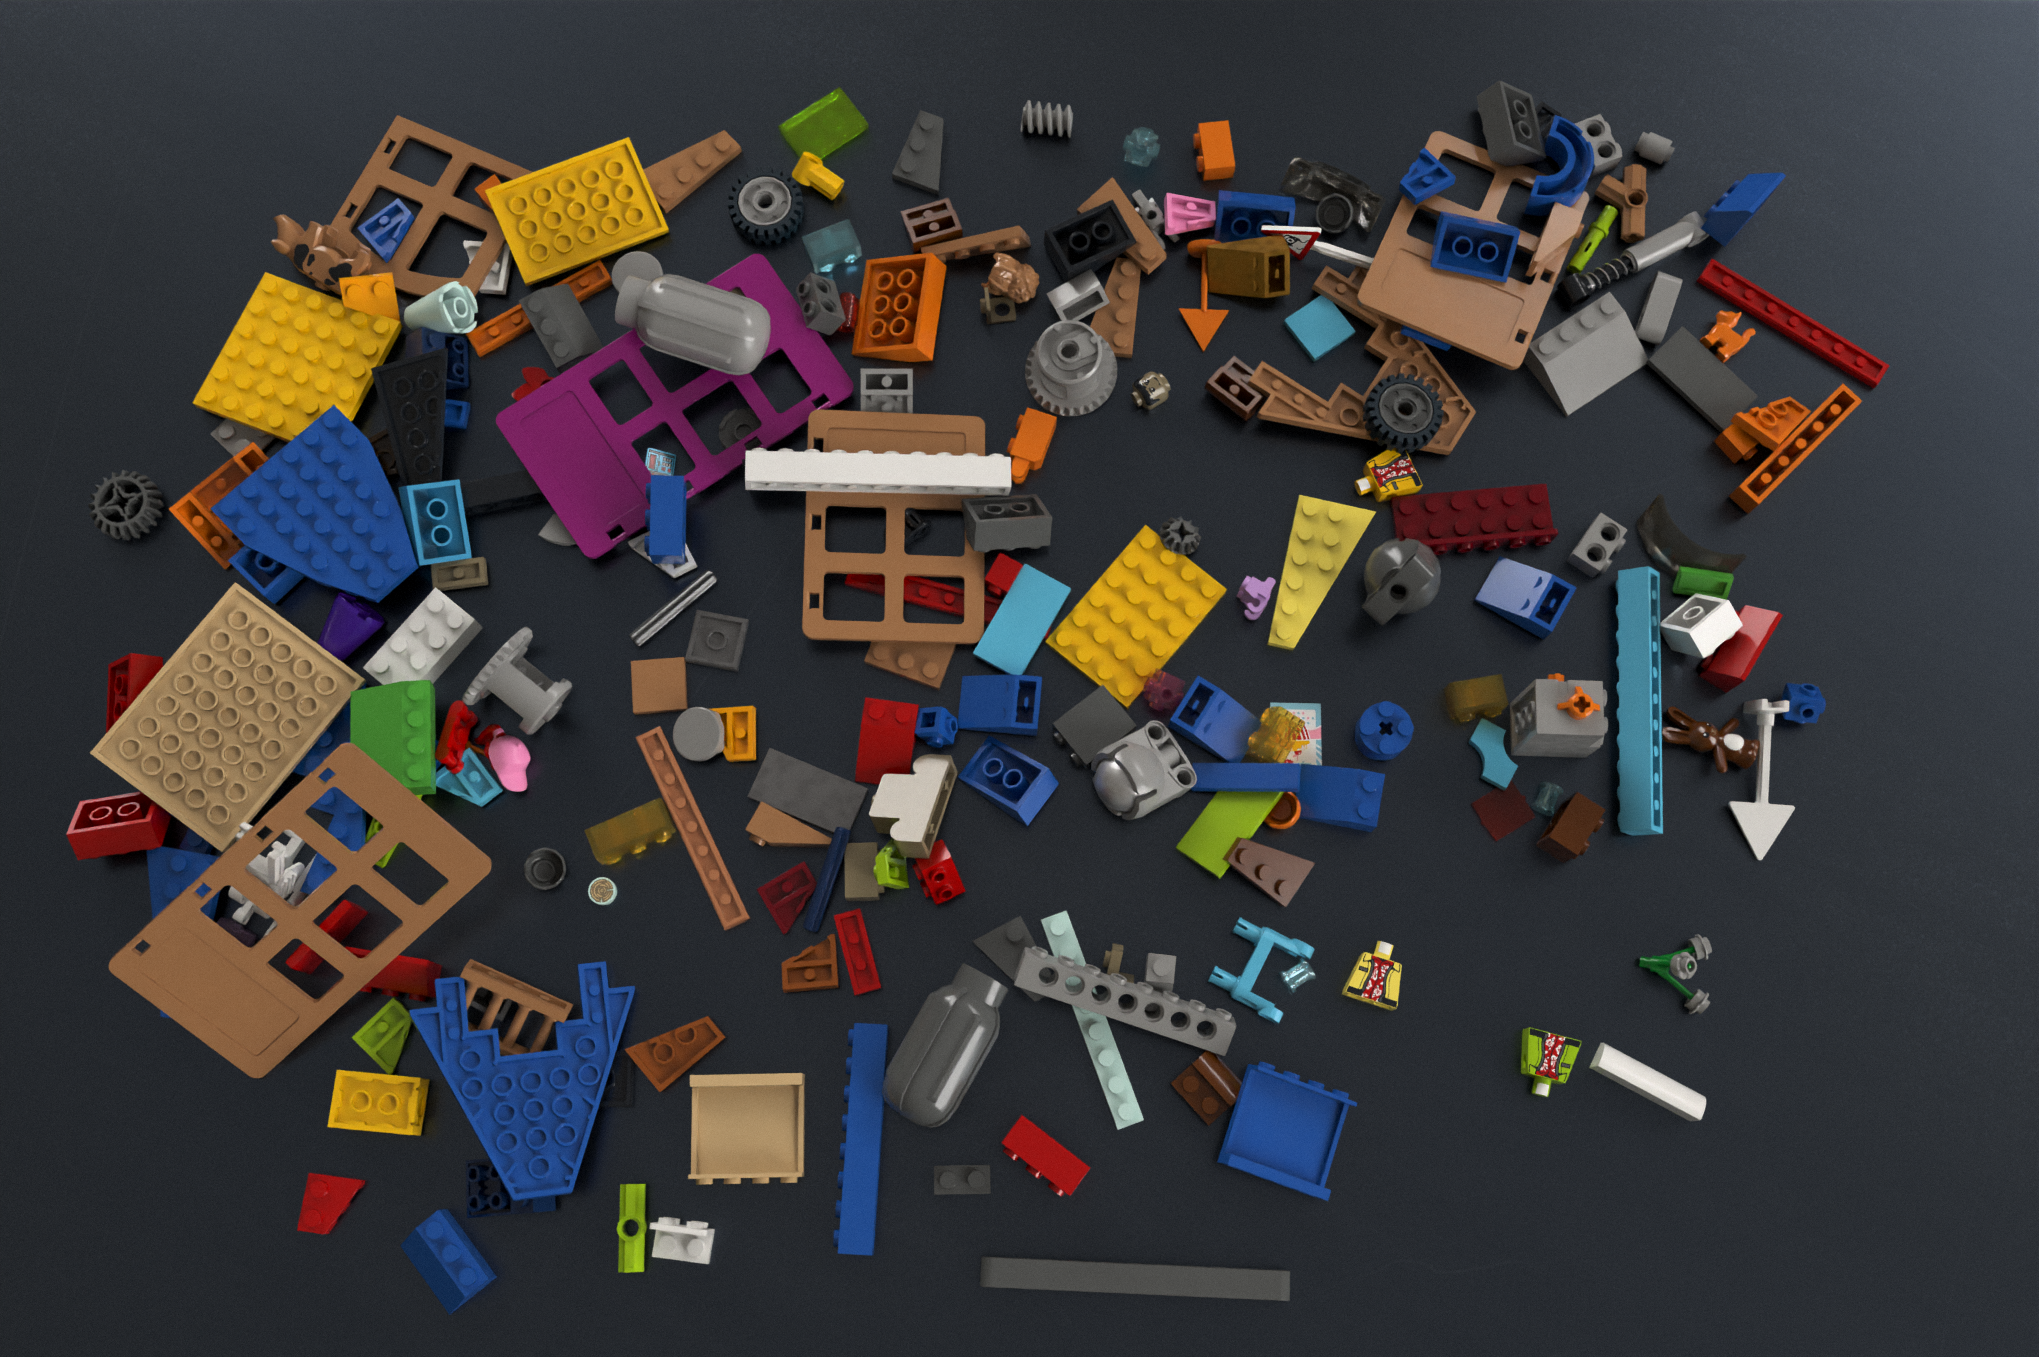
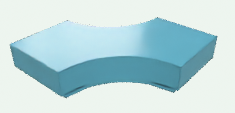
[1468,718,1518,791]

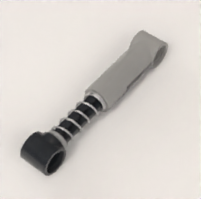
[1556,211,1709,308]

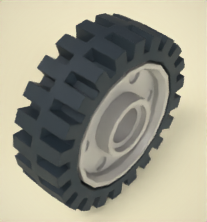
[728,167,804,245]

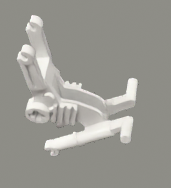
[228,822,317,936]

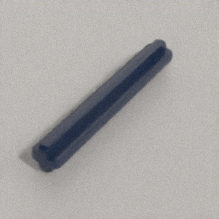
[803,827,851,932]

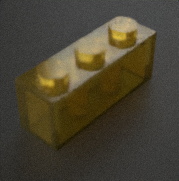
[584,797,677,865]

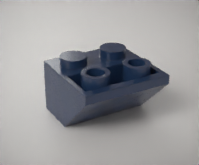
[406,327,469,389]

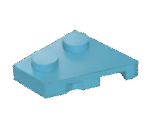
[436,747,503,807]

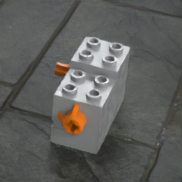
[1510,673,1608,758]

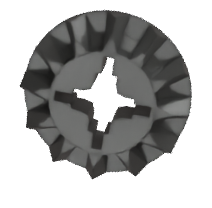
[1160,516,1201,555]

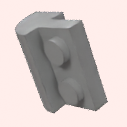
[861,368,913,414]

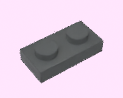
[934,1165,991,1195]

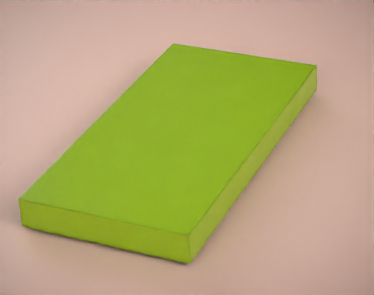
[1176,791,1284,879]

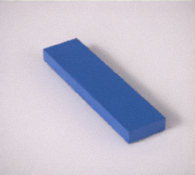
[1191,763,1301,792]

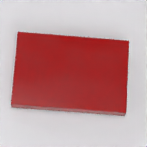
[285,900,369,974]

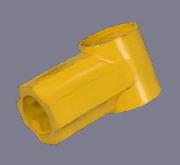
[791,152,845,200]

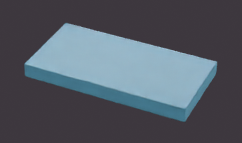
[973,564,1071,675]

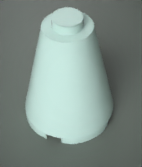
[404,281,478,334]

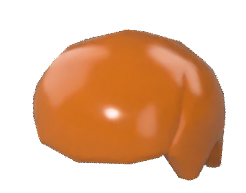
[1264,792,1301,829]

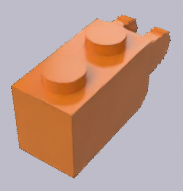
[1007,407,1057,484]

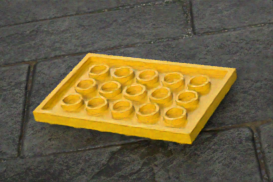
[485,137,669,286]
[1045,525,1227,710]

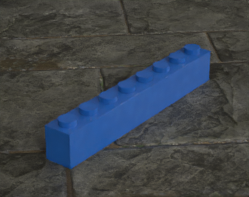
[833,1023,889,1256]

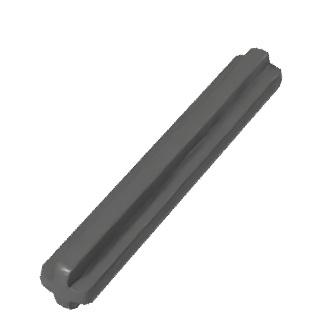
[629,570,717,646]

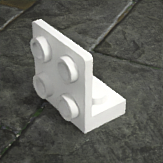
[649,1217,715,1264]

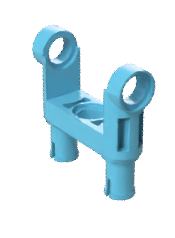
[1208,917,1315,1024]

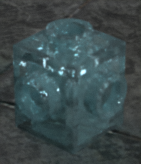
[1123,127,1161,167]

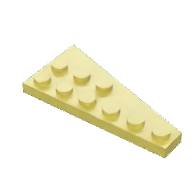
[1267,495,1376,651]

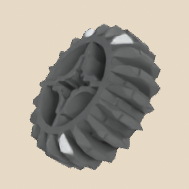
[88,470,164,541]

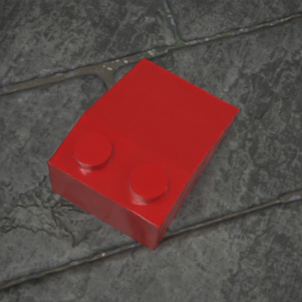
[855,697,919,785]

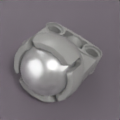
[1091,720,1197,820]

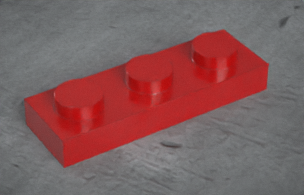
[834,908,882,996]

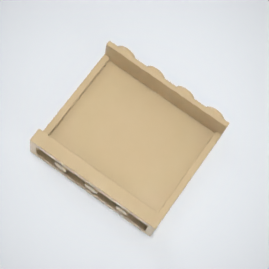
[688,1073,805,1185]

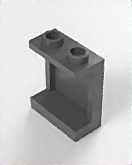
[1052,685,1137,770]

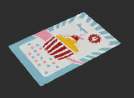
[1270,703,1322,766]

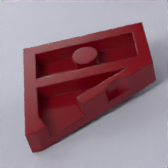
[757,861,817,935]

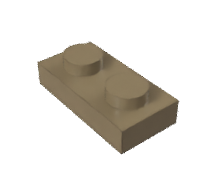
[431,557,488,591]

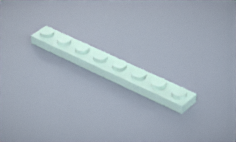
[1041,911,1144,1130]

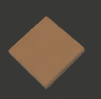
[631,657,688,715]

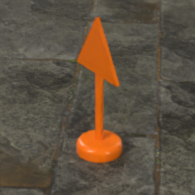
[1178,239,1229,352]

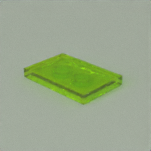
[778,87,869,159]

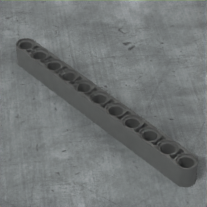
[980,1256,1290,1301]

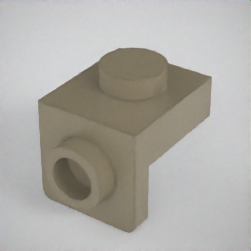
[1103,943,1134,983]

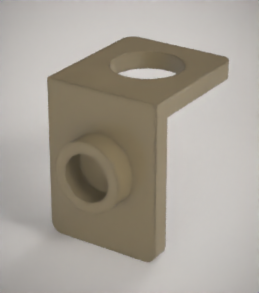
[980,287,1016,324]

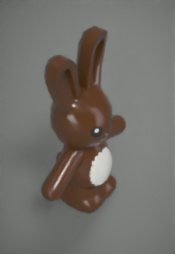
[1662,706,1760,773]

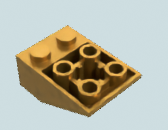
[1207,234,1290,298]

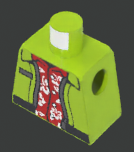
[1521,1027,1582,1097]

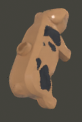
[271,214,372,296]

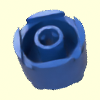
[1355,701,1414,760]

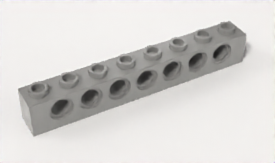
[1014,946,1237,1056]

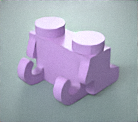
[1236,576,1276,620]

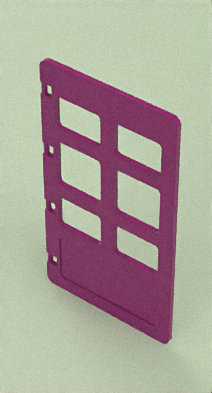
[496,254,854,559]

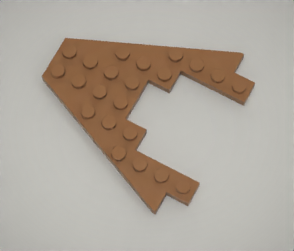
[1247,265,1476,455]

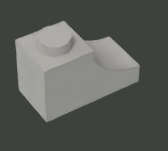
[1144,953,1176,1012]

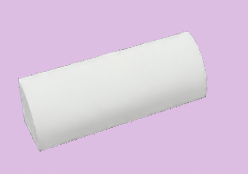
[1589,1043,1706,1121]

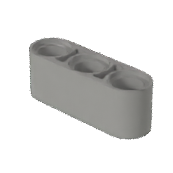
[1635,271,1683,345]

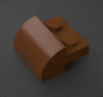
[901,198,963,252]
[1204,356,1266,420]
[1170,1050,1242,1126]

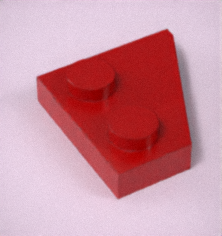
[297,1173,365,1234]

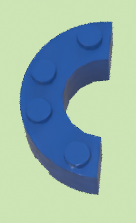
[1524,115,1594,216]

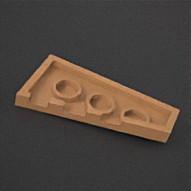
[643,130,742,213]
[1077,177,1166,275]
[921,225,1031,263]
[1090,258,1141,358]

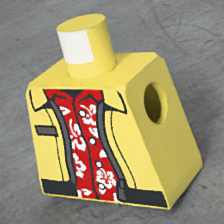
[1342,941,1402,1011]

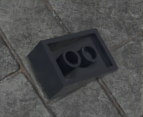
[1043,199,1137,283]

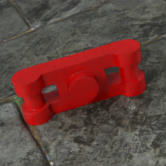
[435,700,478,774]

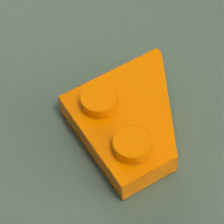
[339,272,401,323]
[710,706,756,762]

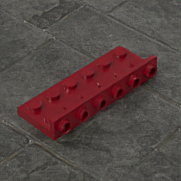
[1390,484,1558,555]

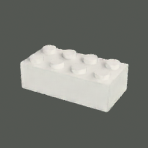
[363,587,483,685]

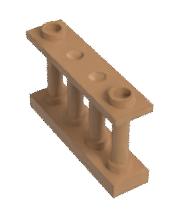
[460,959,573,1056]

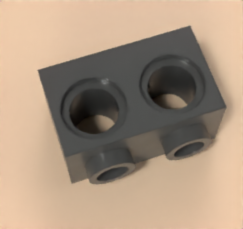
[796,272,846,335]

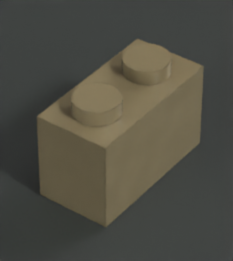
[845,842,885,901]

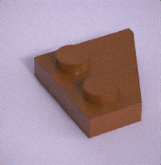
[781,934,839,993]

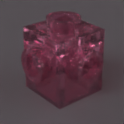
[1143,668,1186,712]

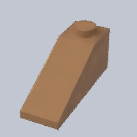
[1526,202,1584,277]
[745,801,832,848]

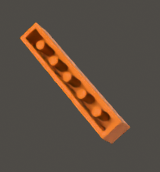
[1729,384,1862,514]

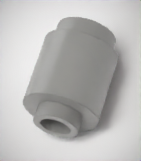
[1634,132,1675,165]

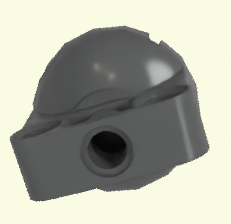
[1362,538,1441,626]

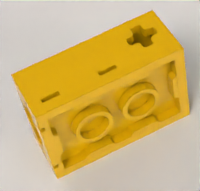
[327,1070,430,1136]

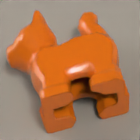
[1699,310,1756,363]

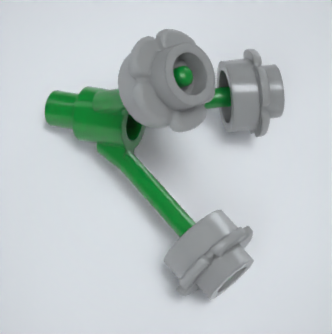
[1640,934,1712,1014]

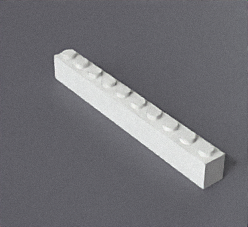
[745,448,1011,496]

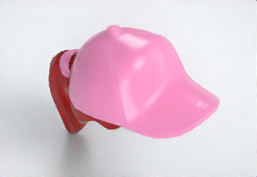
[474,724,531,792]

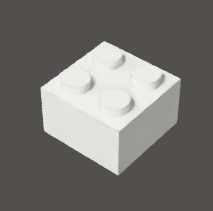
[1660,593,1743,658]

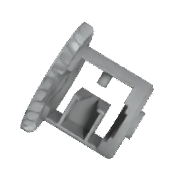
[1025,320,1117,416]
[462,627,572,735]

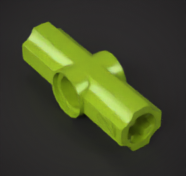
[617,1184,647,1273]

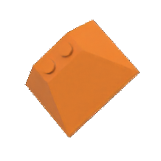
[169,441,269,569]

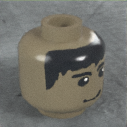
[1131,371,1171,410]

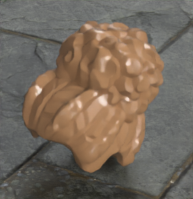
[981,252,1039,304]

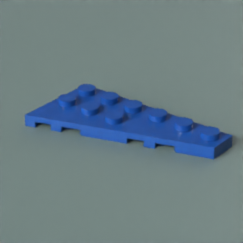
[147,846,220,1019]

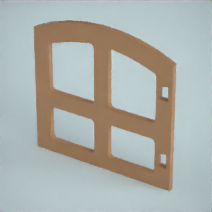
[330,115,532,297]

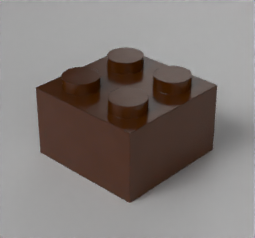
[1536,792,1605,863]

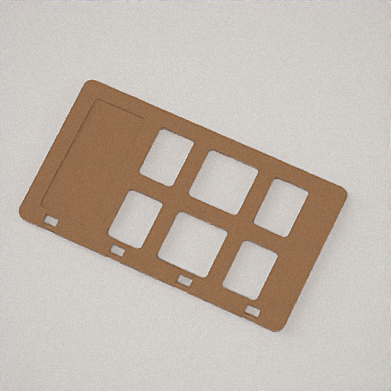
[109,743,492,1078]

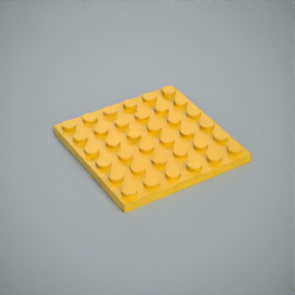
[192,272,403,442]

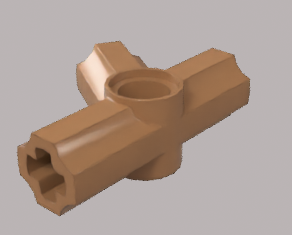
[1595,164,1648,243]

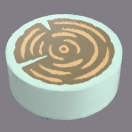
[588,877,617,905]

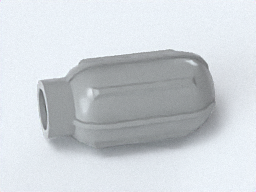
[615,274,771,375]

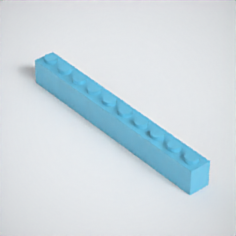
[1616,566,1663,836]

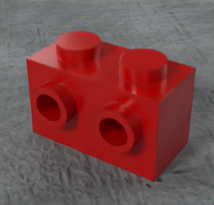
[912,839,965,905]

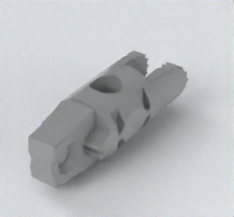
[1132,189,1180,250]

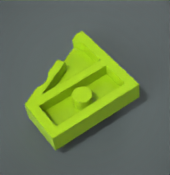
[873,838,909,889]
[352,997,412,1075]

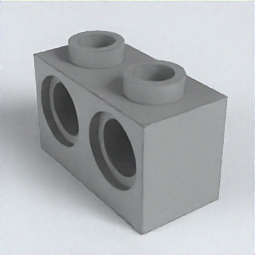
[1575,114,1623,178]
[1567,513,1627,578]

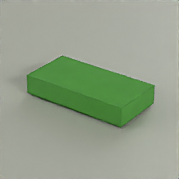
[1672,566,1734,600]

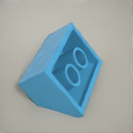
[398,479,472,566]

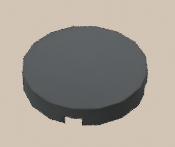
[719,408,761,451]

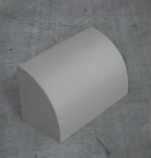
[1047,269,1110,321]

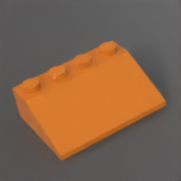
[851,253,947,362]

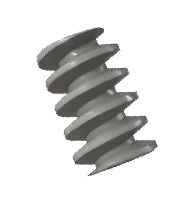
[1021,100,1073,138]

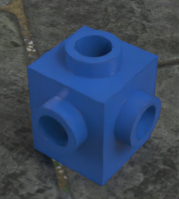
[1780,683,1826,723]
[915,707,958,748]

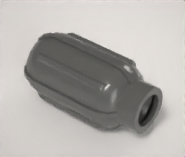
[882,964,1008,1128]

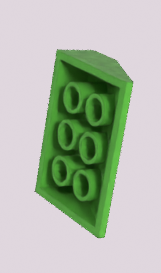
[350,680,436,795]

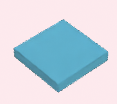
[1283,295,1356,362]

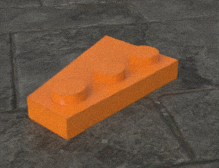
[1731,396,1811,451]

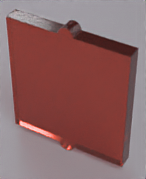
[1471,780,1536,842]

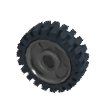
[1362,373,1444,453]

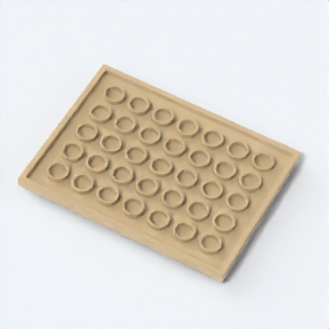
[90,582,366,853]

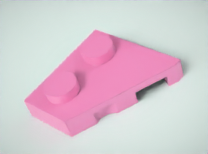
[1164,193,1216,235]

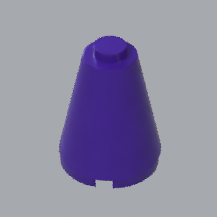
[317,591,384,662]

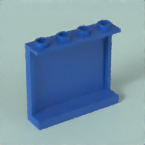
[1217,1061,1357,1201]

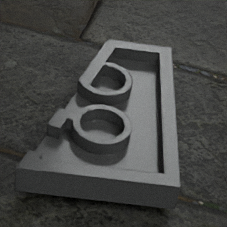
[892,110,944,195]
[972,916,1052,1002]

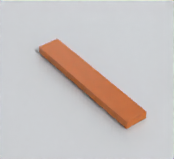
[466,260,613,357]

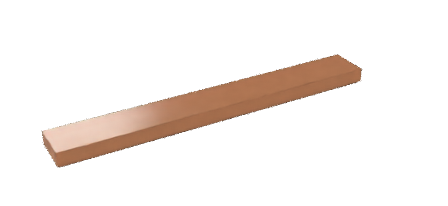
[635,726,750,931]

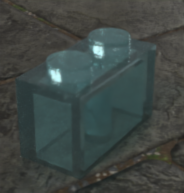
[802,219,862,274]

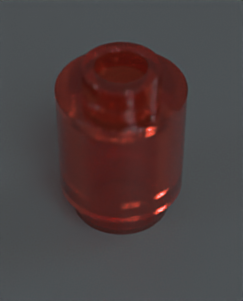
[837,292,860,333]

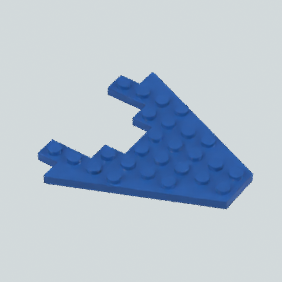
[409,961,635,1201]

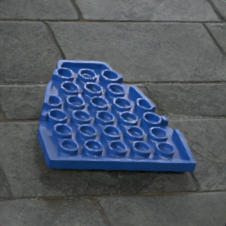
[211,405,419,603]

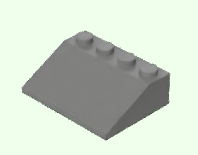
[1523,292,1648,417]

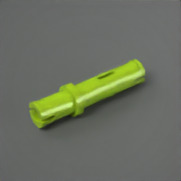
[1567,205,1618,274]

